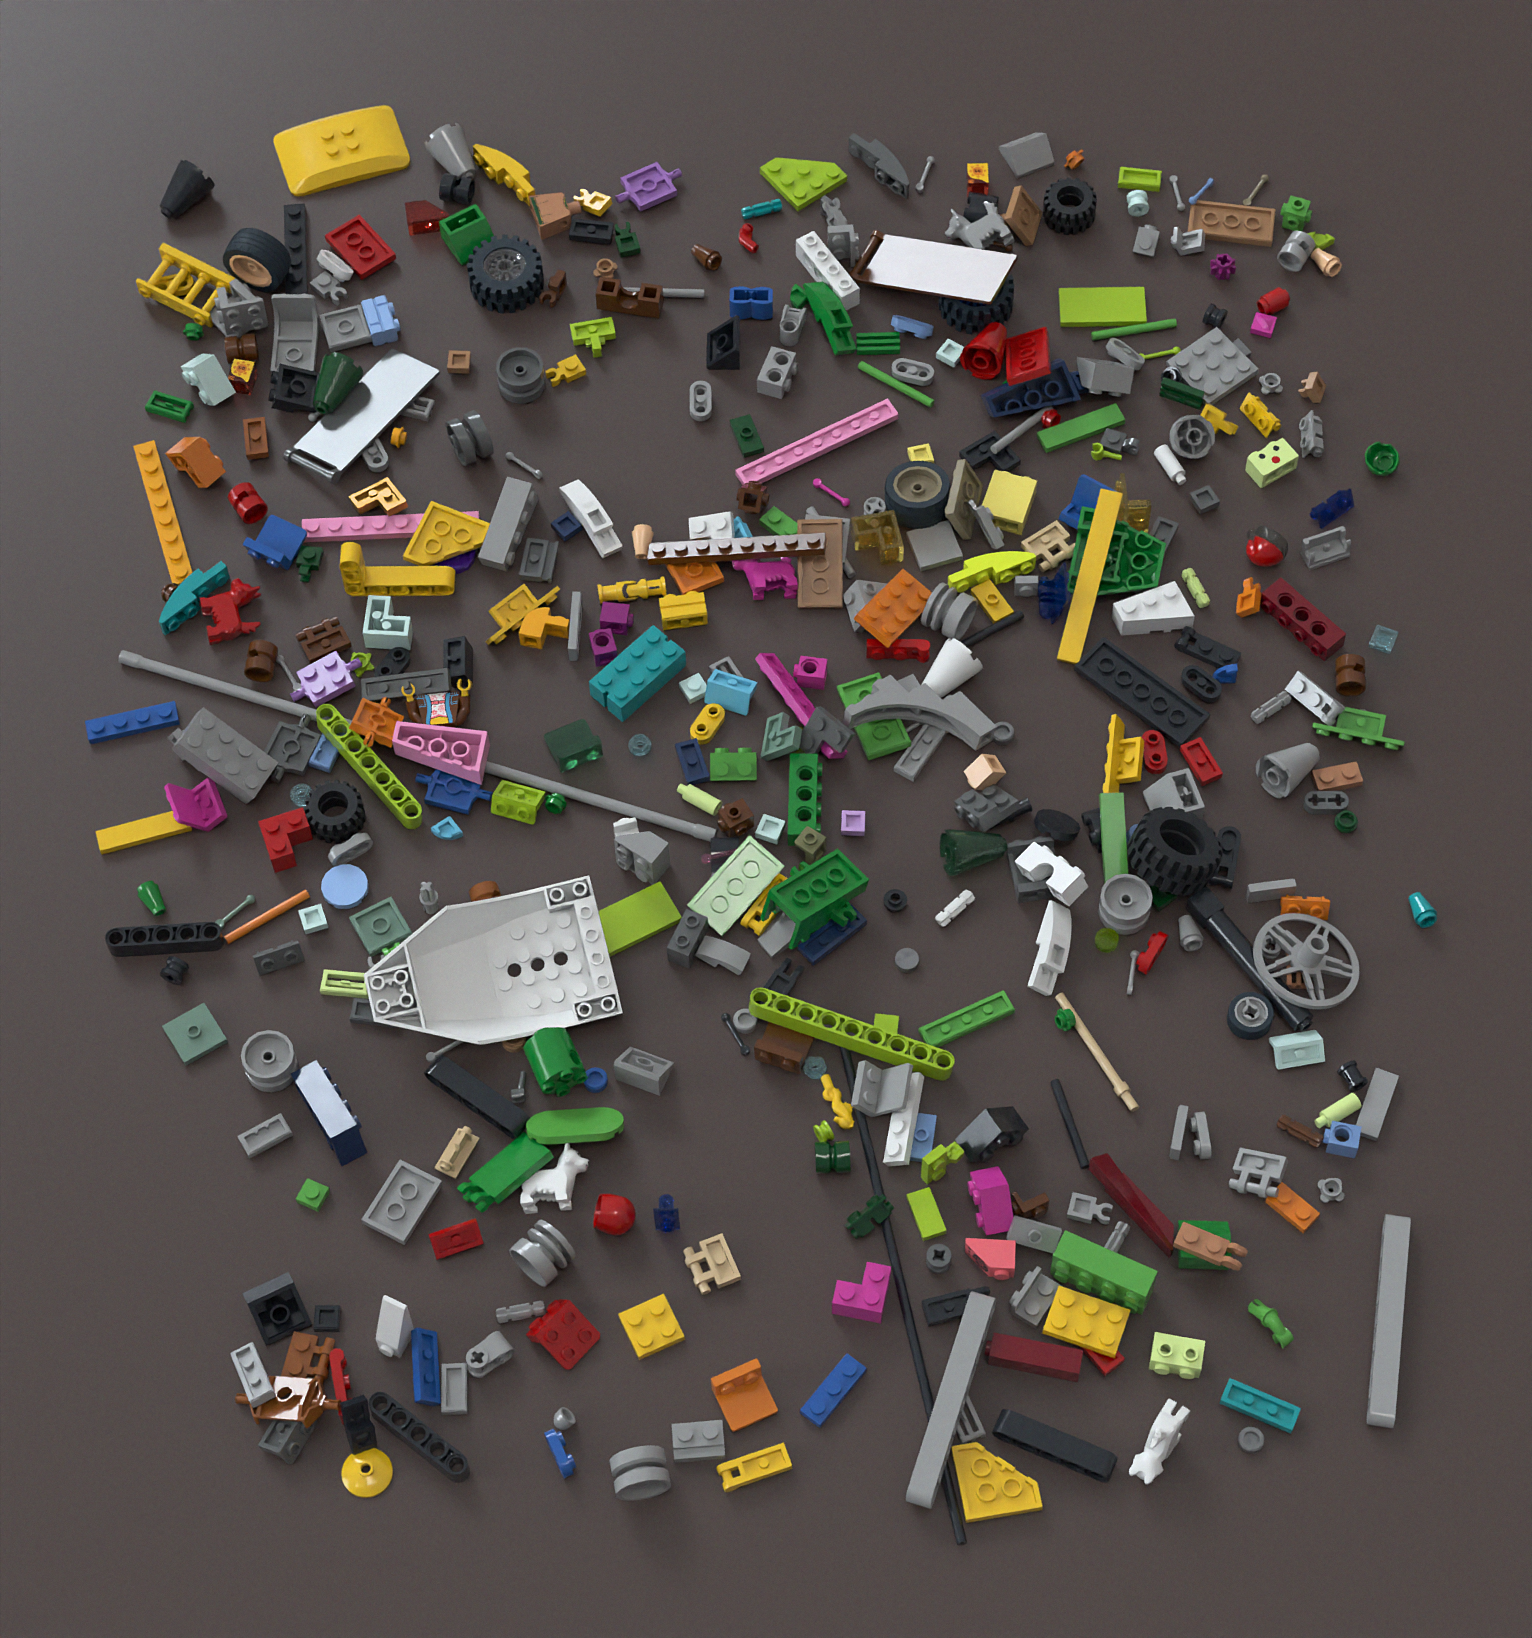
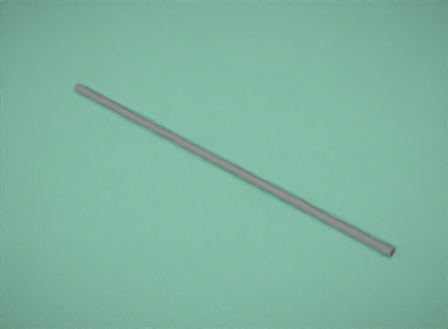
[118,650,718,842]

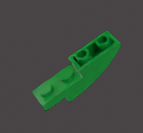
[803,282,856,355]

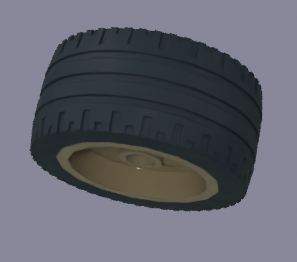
[884,460,951,529]

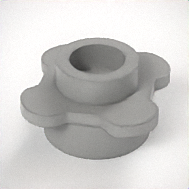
[1259,373,1283,395]
[1317,1178,1344,1203]

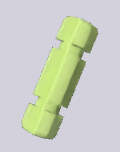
[1182,568,1210,608]

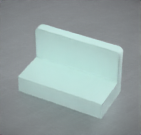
[1269,1030,1325,1070]

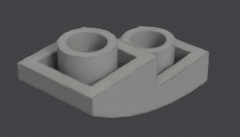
[695,936,751,975]

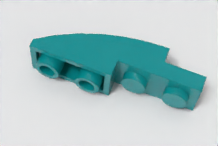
[159,561,230,635]

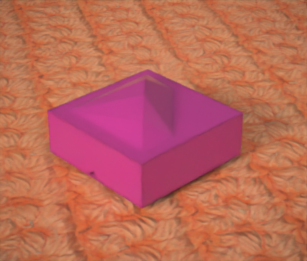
[1250,312,1277,338]

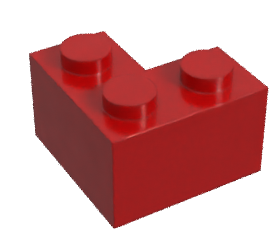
[258,807,313,873]

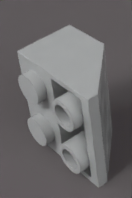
[1143,768,1205,820]
[614,831,671,885]

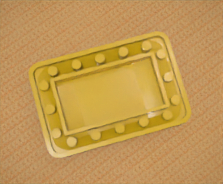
[273,105,410,197]

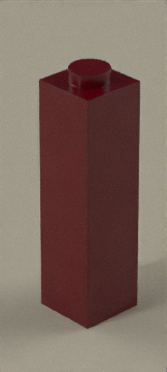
[984,1333,1083,1382]

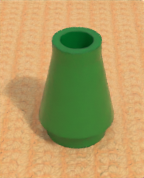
[137,880,167,917]

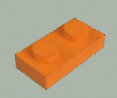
[1265,1182,1320,1233]

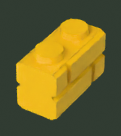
[659,591,708,630]

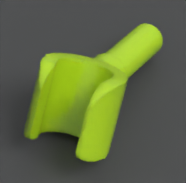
[1091,443,1122,460]

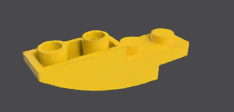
[473,144,535,207]

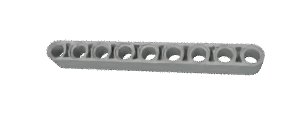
[1367,1214,1411,1428]
[906,1291,996,1509]

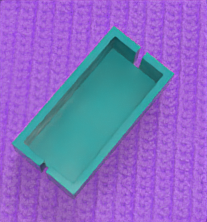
[589,625,686,722]

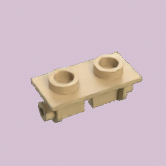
[434,1126,480,1179]

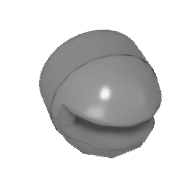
[554,1407,576,1430]

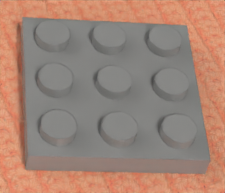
[1166,327,1259,405]

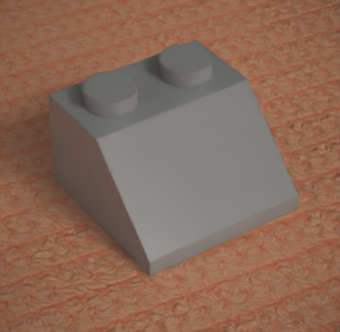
[1076,357,1134,397]

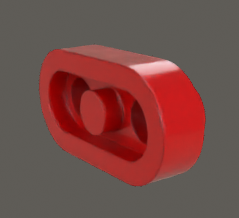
[1142,730,1168,774]
[1136,931,1169,975]

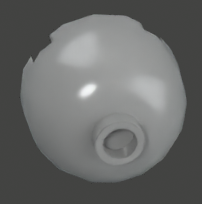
[1169,415,1215,458]

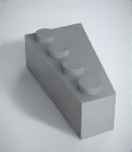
[478,477,539,572]

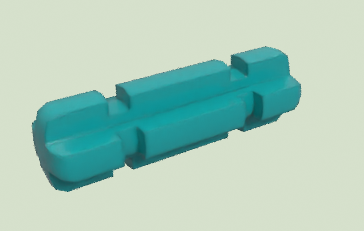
[741,199,782,219]

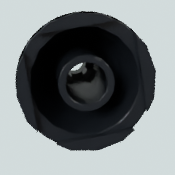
[159,160,215,219]

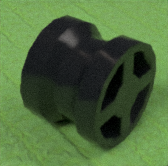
[1202,303,1228,329]
[160,956,189,985]

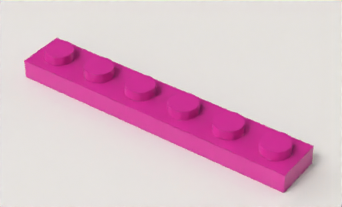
[755,653,848,759]

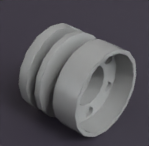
[921,582,978,640]
[509,1220,576,1287]

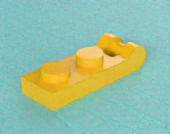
[741,873,788,936]
[716,1442,792,1492]

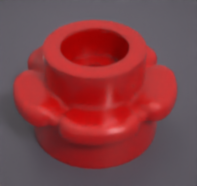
[1041,409,1061,429]

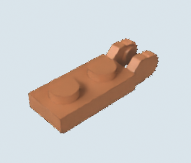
[1173,1222,1248,1271]

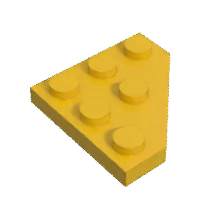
[403,501,490,566]
[951,1442,1043,1523]

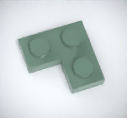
[761,712,802,761]

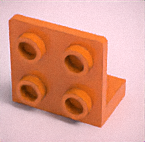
[711,1358,778,1432]

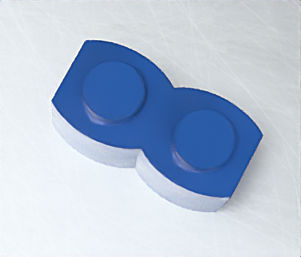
[729,286,773,320]

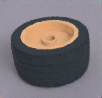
[223,228,292,292]

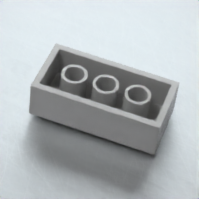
[171,707,278,804]

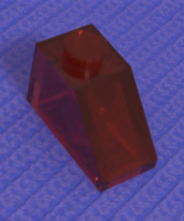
[405,200,449,236]

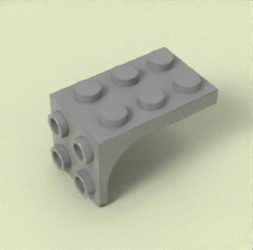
[270,294,320,375]

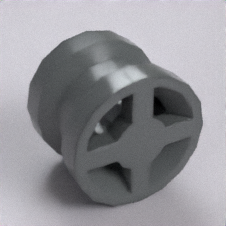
[926,1244,951,1274]

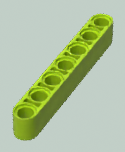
[316,704,422,829]

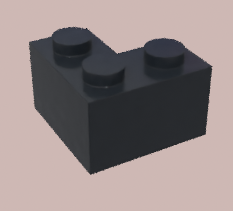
[955,1106,1029,1163]

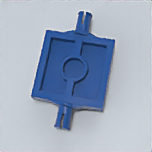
[415,769,493,815]

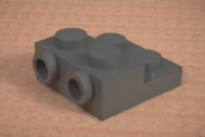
[954,784,1021,832]

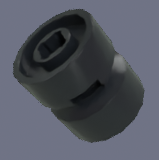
[439,173,475,205]

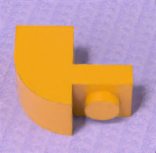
[519,607,570,649]

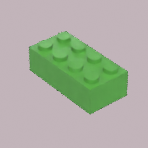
[1050,1230,1158,1315]

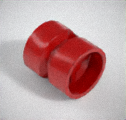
[228,482,268,524]

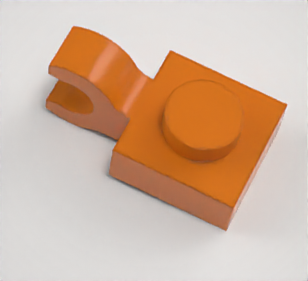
[1236,577,1261,618]

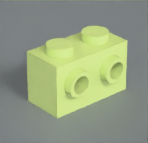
[1149,1332,1205,1379]

